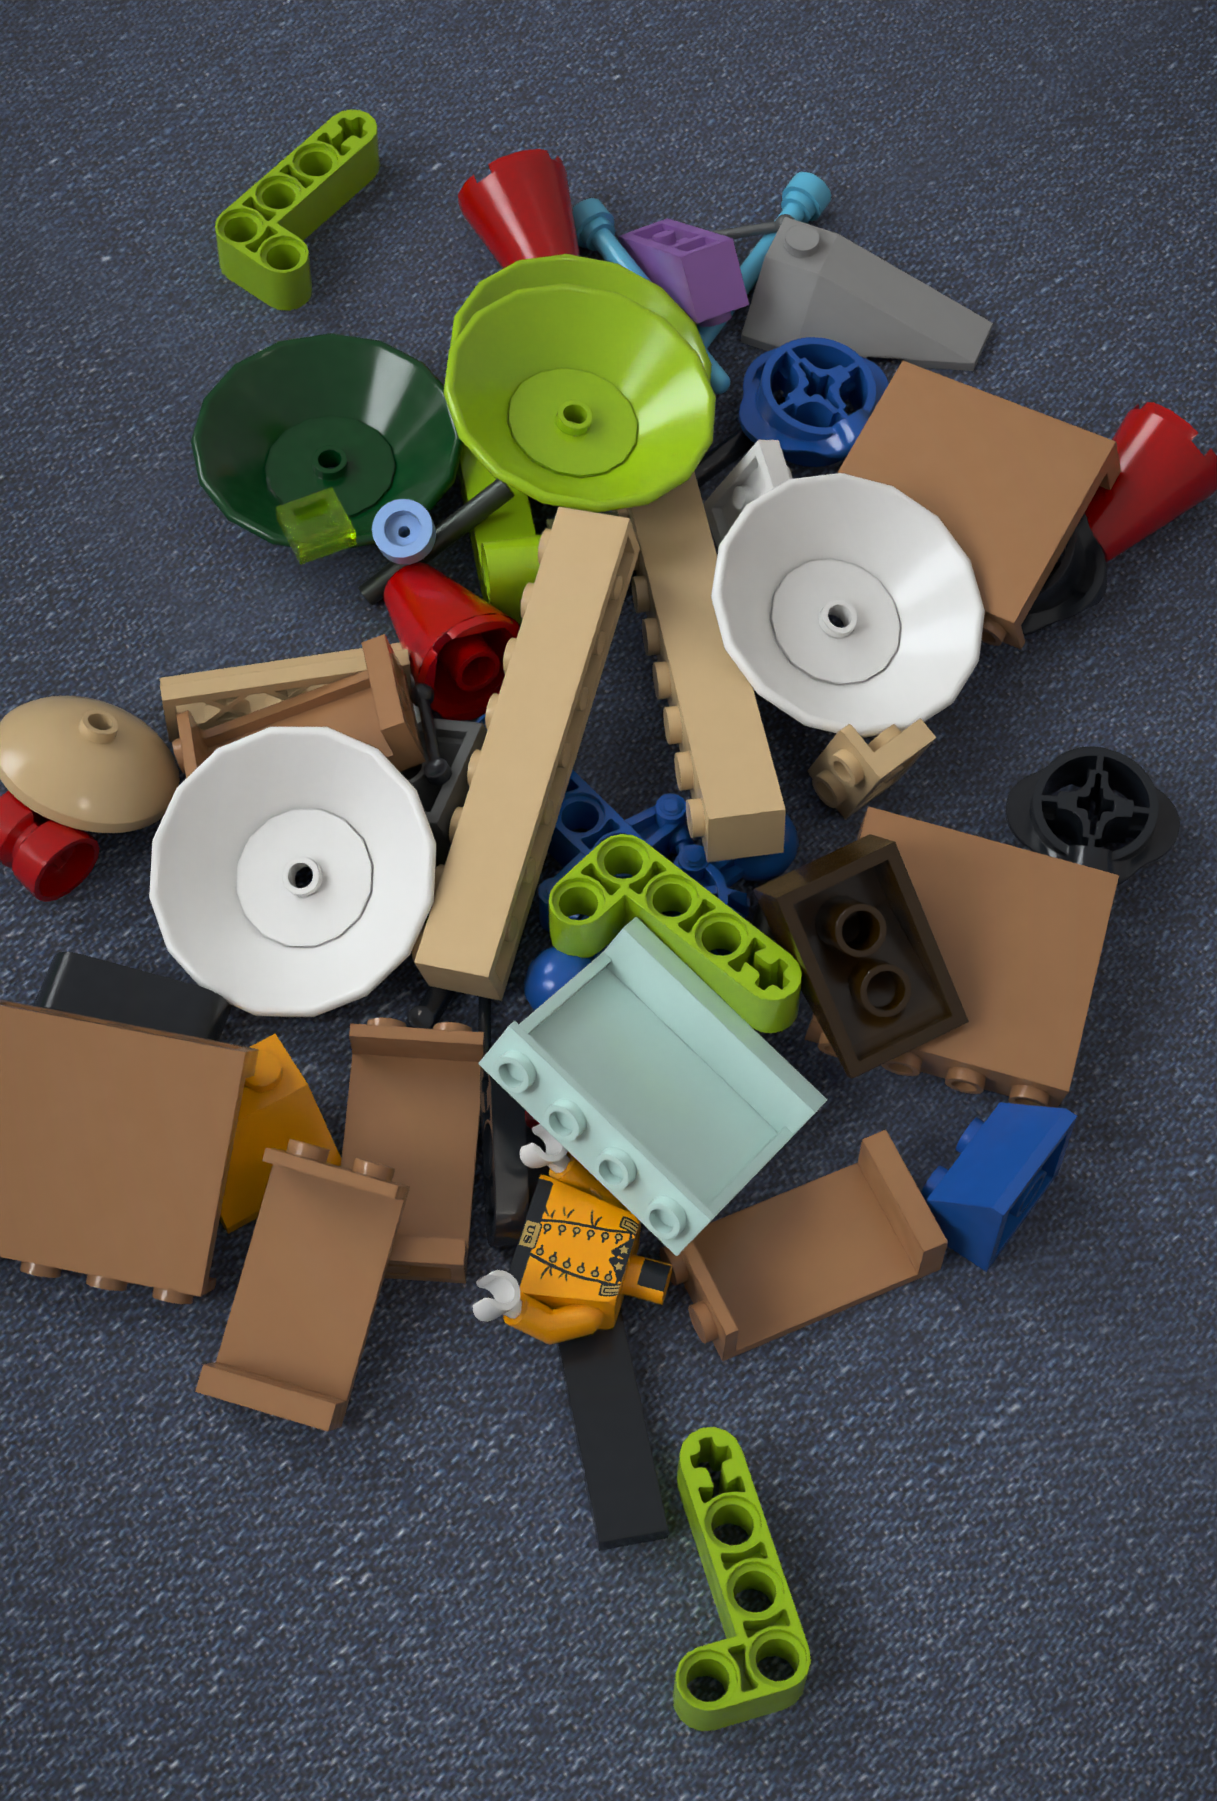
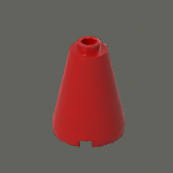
[458,149,580,268]
[1065,402,1217,563]
[384,562,521,721]

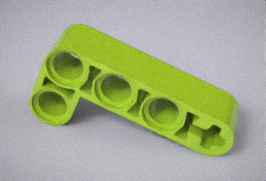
[215,109,380,311]
[457,445,542,625]
[549,834,802,1033]
[673,1427,811,1731]

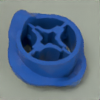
[738,337,889,467]

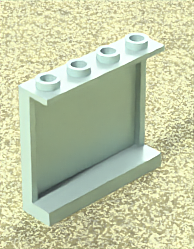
[478,917,827,1256]

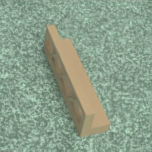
[159,643,412,742]

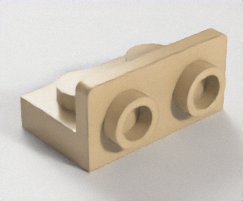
[808,718,936,820]

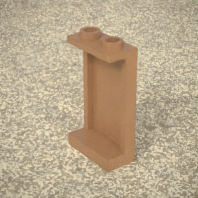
[172,634,426,778]

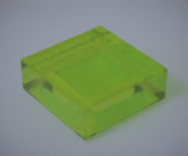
[276,487,357,565]

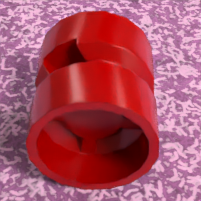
[0,790,100,902]

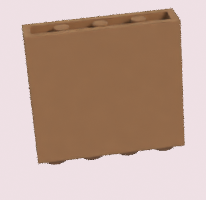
[837,361,1121,649]
[804,806,1119,1108]
[0,999,259,1304]

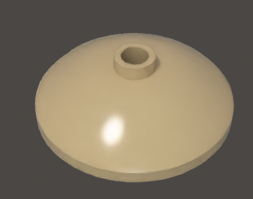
[0,695,180,833]

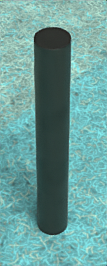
[358,479,515,606]

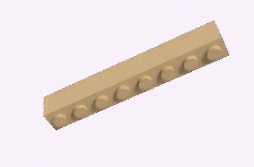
[612,472,786,863]
[412,507,640,1001]

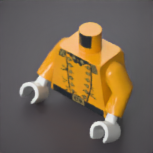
[473,1124,673,1345]

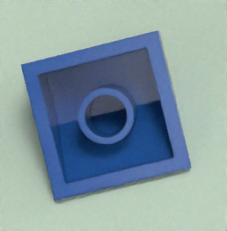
[921,1102,1077,1272]

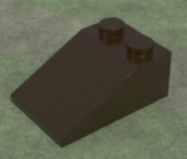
[754,834,969,1079]

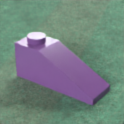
[618,218,749,327]

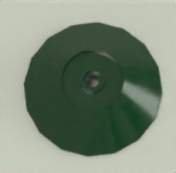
[191,333,464,553]

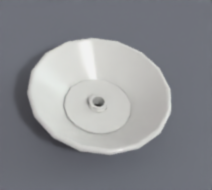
[711,473,985,738]
[149,727,436,1017]

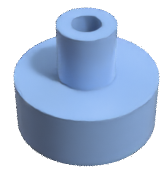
[372,499,436,565]

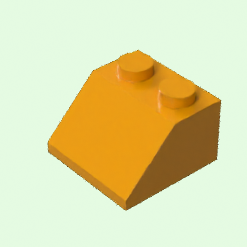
[220,1034,342,1234]

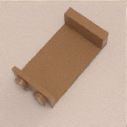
[341,1018,485,1284]
[659,1130,948,1362]
[195,1139,410,1431]

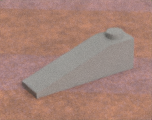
[741,217,993,371]

